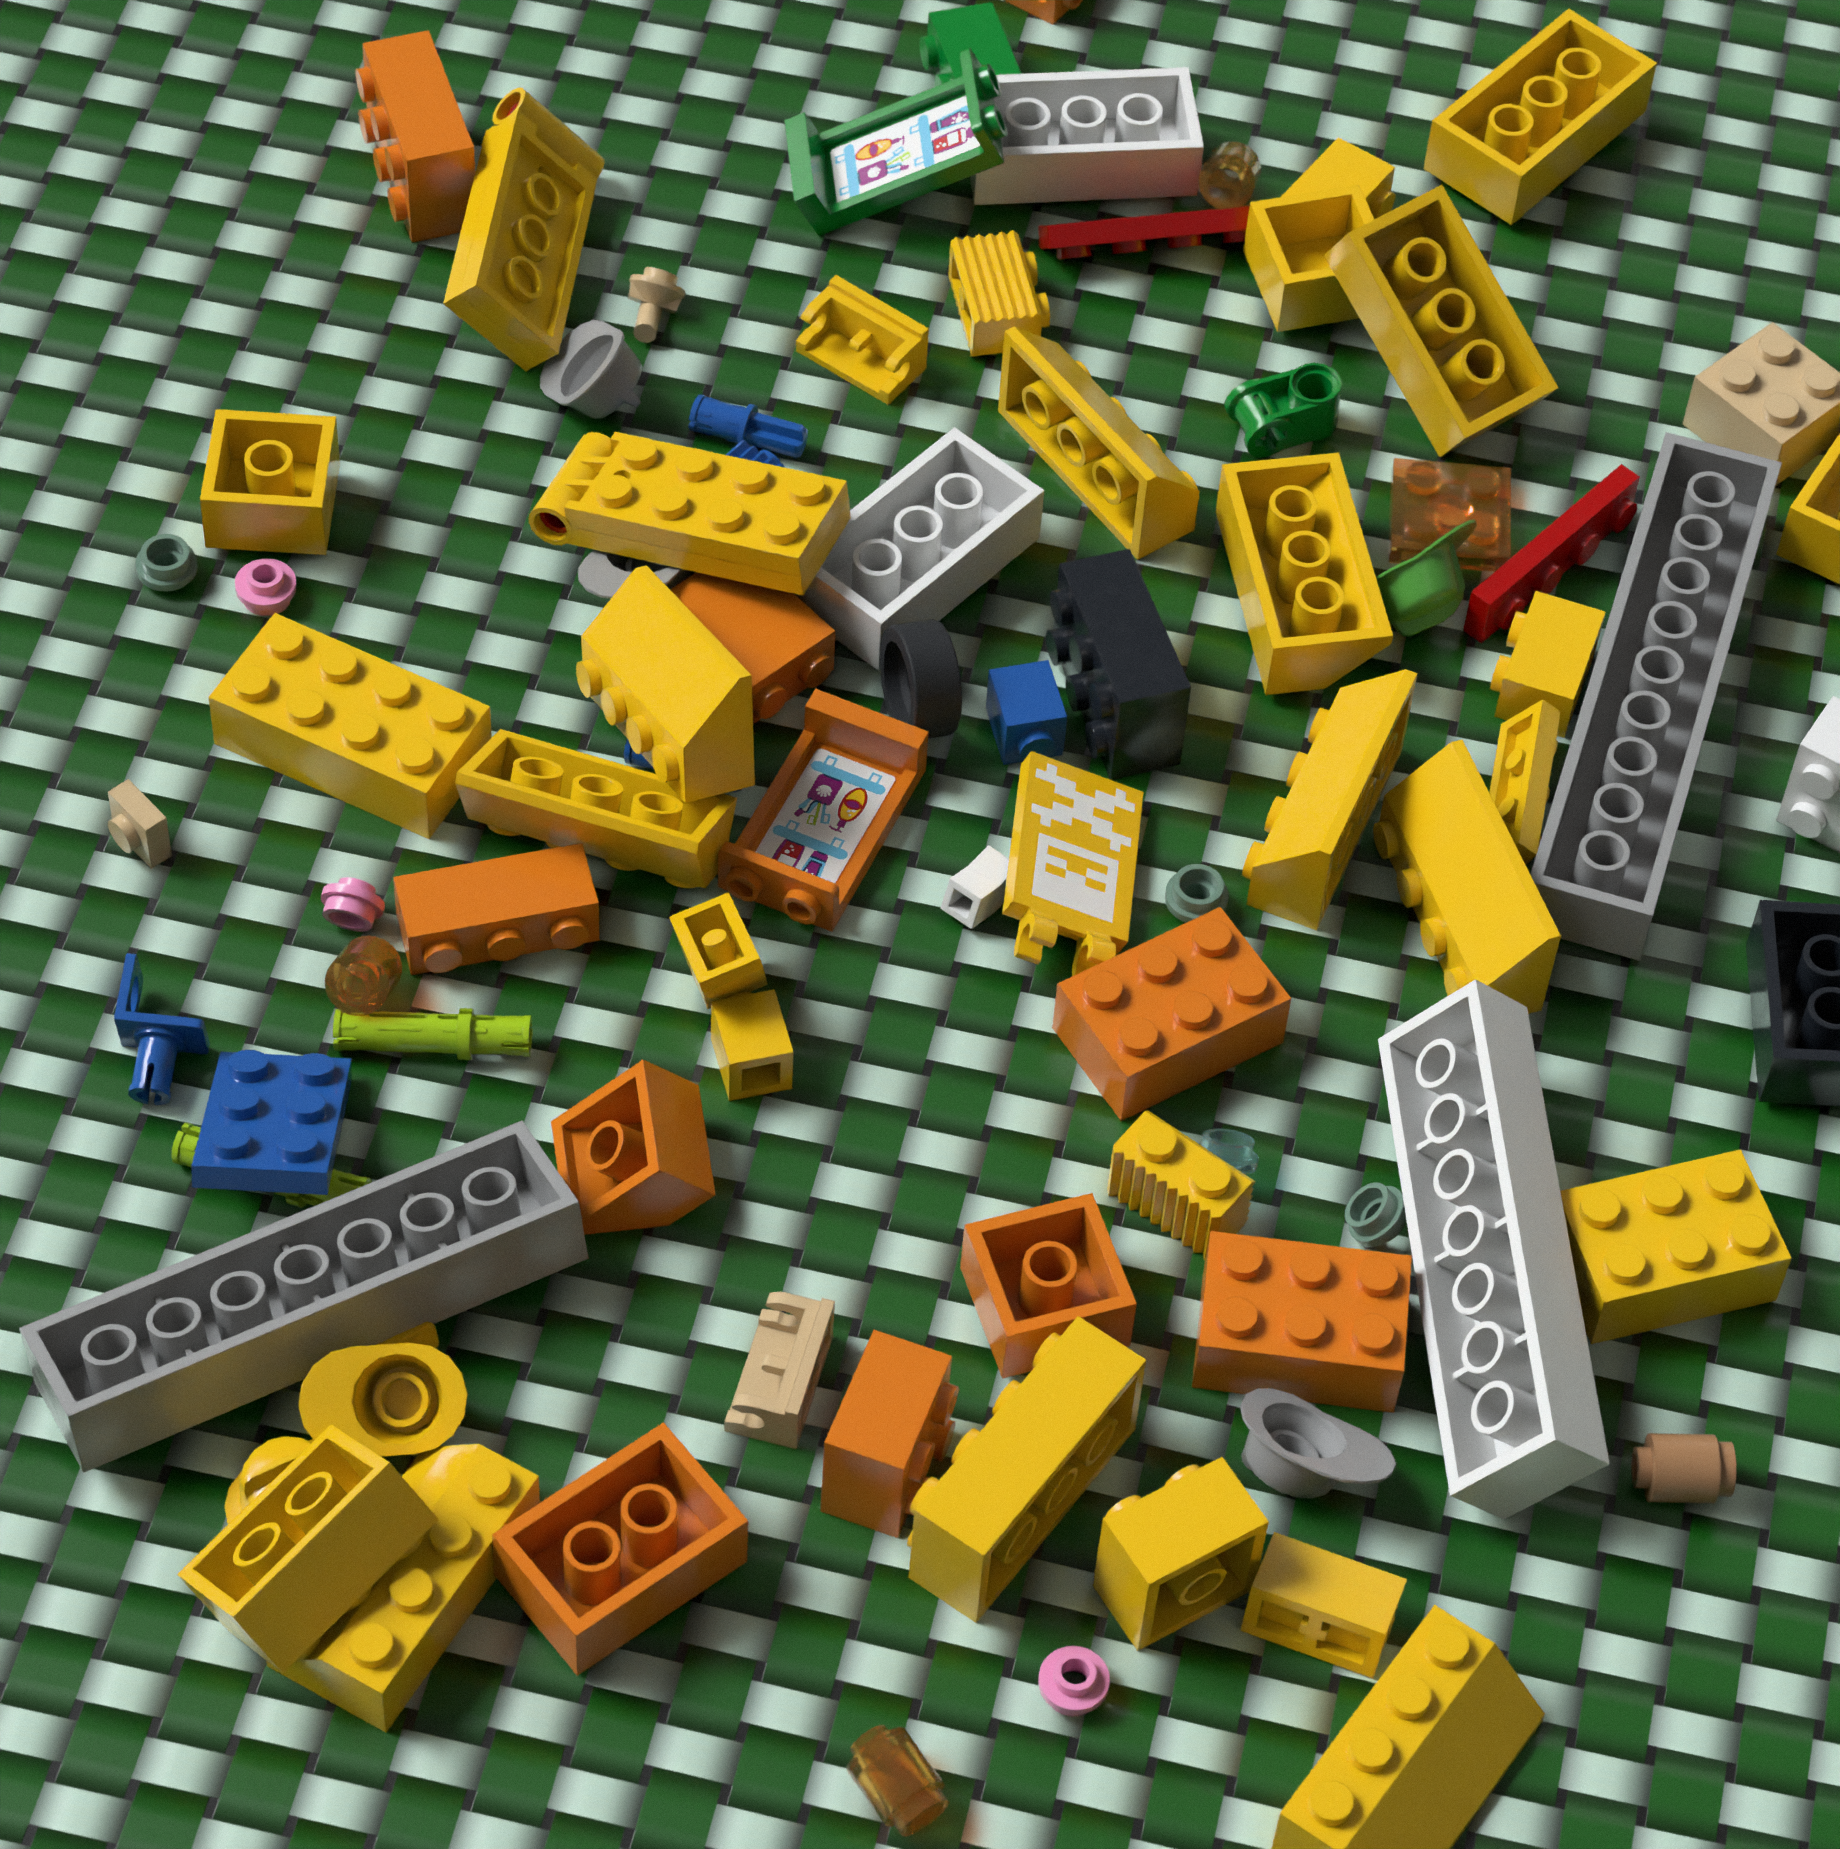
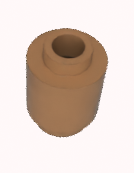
[1631,1433,1736,1504]

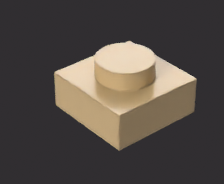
[108,779,172,869]

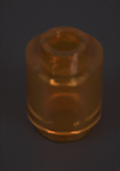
[1199,142,1261,209]
[325,936,402,1016]
[846,1725,949,1837]

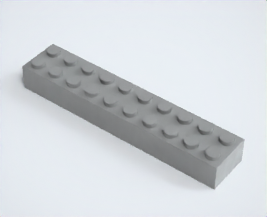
[1530,432,1782,961]

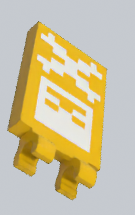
[1002,751,1144,976]

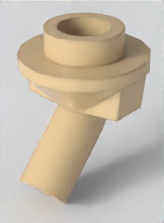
[628,267,686,343]

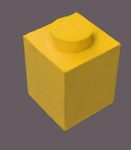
[711,989,794,1101]

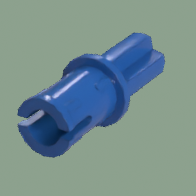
[689,394,808,458]

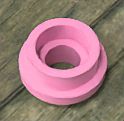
[235,559,297,616]
[320,877,385,932]
[1038,1646,1110,1716]

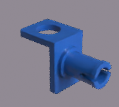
[114,953,210,1105]

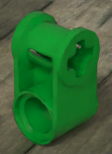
[1224,363,1342,458]

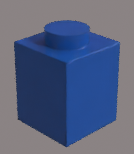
[986,660,1067,765]

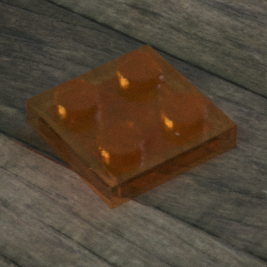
[1389,458,1511,572]

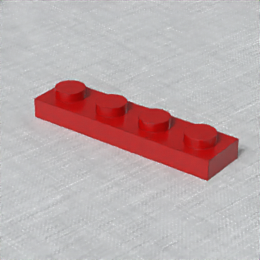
[1038,206,1250,259]
[1463,464,1640,644]

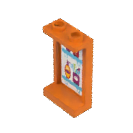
[718,689,929,932]

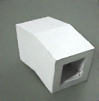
[940,845,1009,929]

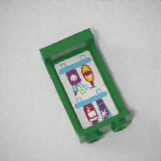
[784,48,1008,236]

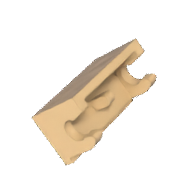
[724,1292,835,1449]

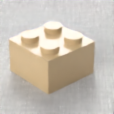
[1683,322,1840,486]

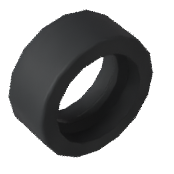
[880,619,962,739]

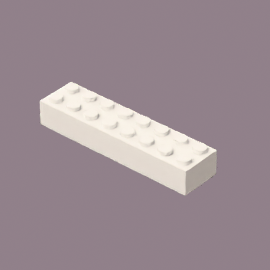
[1378,979,1610,1519]

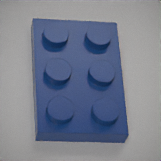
[191,1050,352,1195]

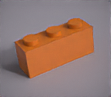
[393,843,599,975]

